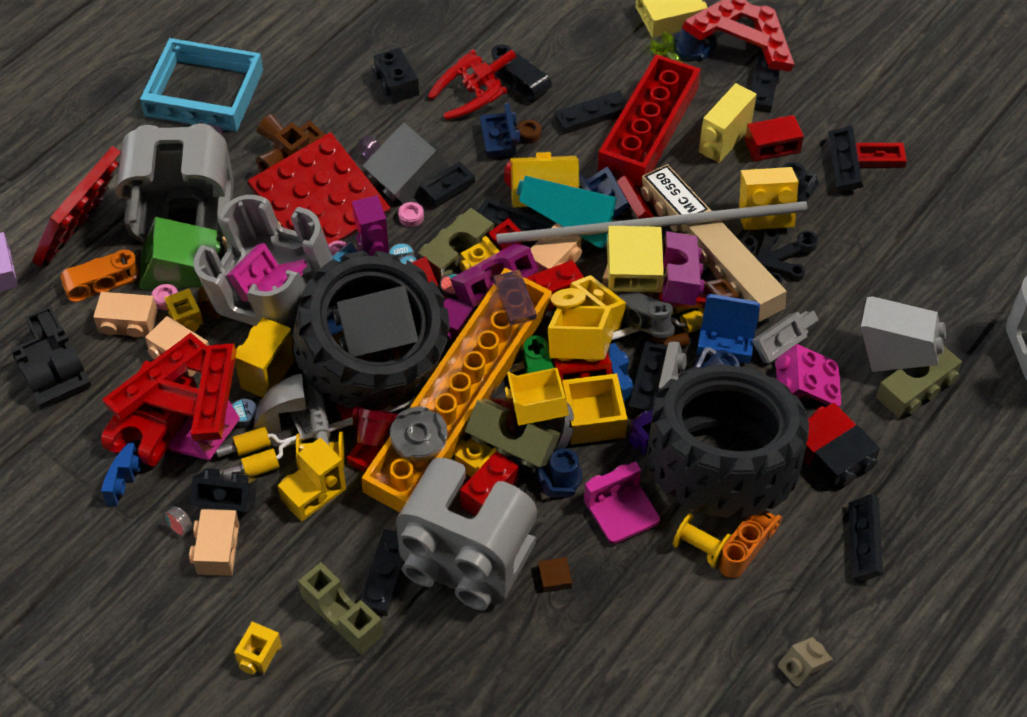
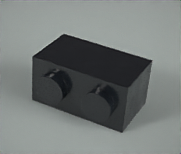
[811,425,880,490]

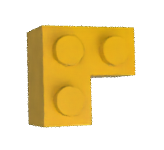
[278,437,346,522]

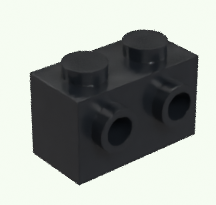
[371,47,419,104]
[190,468,257,512]

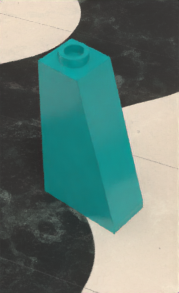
[517,176,618,248]

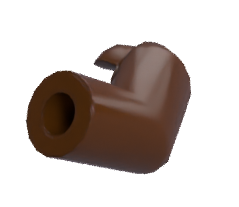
[650,332,690,347]

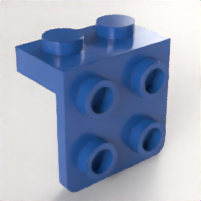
[696,294,760,364]

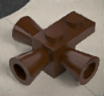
[255,114,326,172]

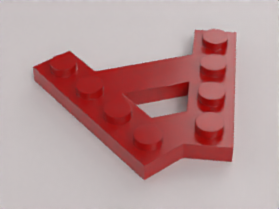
[682,0,794,72]
[102,332,237,441]

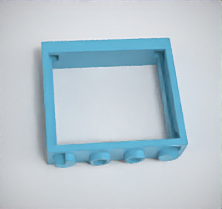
[140,38,263,132]

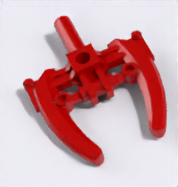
[428,49,517,120]

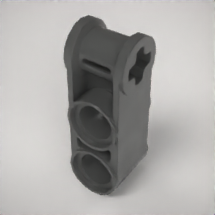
[616,292,675,338]

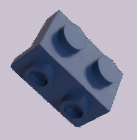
[480,103,520,158]
[579,166,631,219]

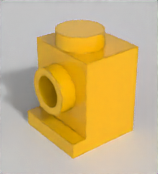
[459,236,500,272]
[164,288,203,332]
[454,437,497,477]
[234,622,282,675]

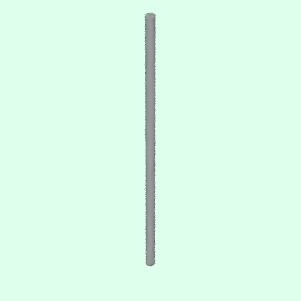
[496,201,807,245]

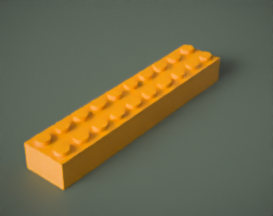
[362,268,552,513]

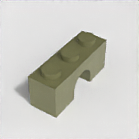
[418,208,494,284]
[876,346,962,419]
[464,398,561,469]
[298,562,384,655]

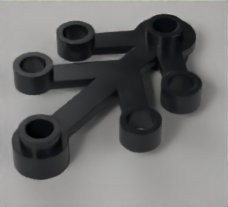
[741,228,818,285]

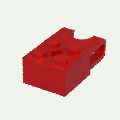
[101,360,198,466]

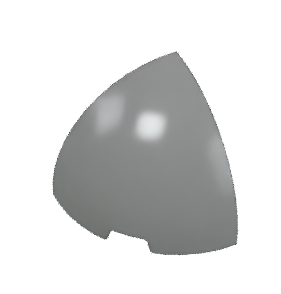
[253,374,307,433]

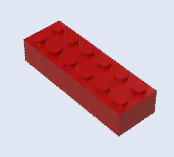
[597,54,701,187]

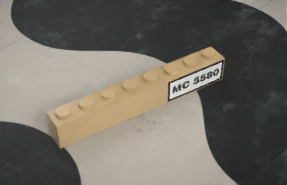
[641,164,787,322]

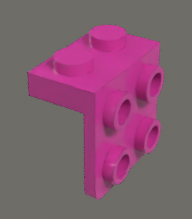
[226,243,308,302]
[775,344,841,407]
[168,400,240,460]
[584,462,660,544]

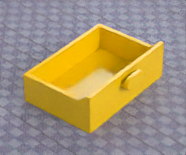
[510,152,579,207]
[505,368,569,426]

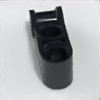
[491,44,552,101]

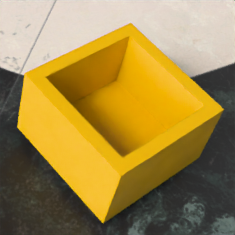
[739,167,798,230]
[548,306,613,362]
[235,317,296,398]
[562,373,628,445]

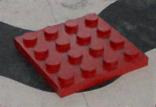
[247,132,391,244]
[31,146,121,267]

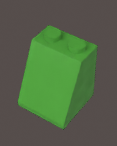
[139,217,220,290]

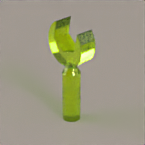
[650,32,683,63]

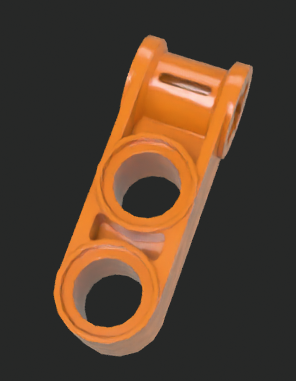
[60,249,140,302]
[718,510,783,578]

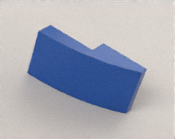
[609,343,633,405]
[101,443,142,506]

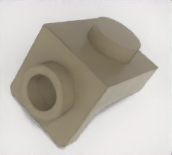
[778,637,833,687]

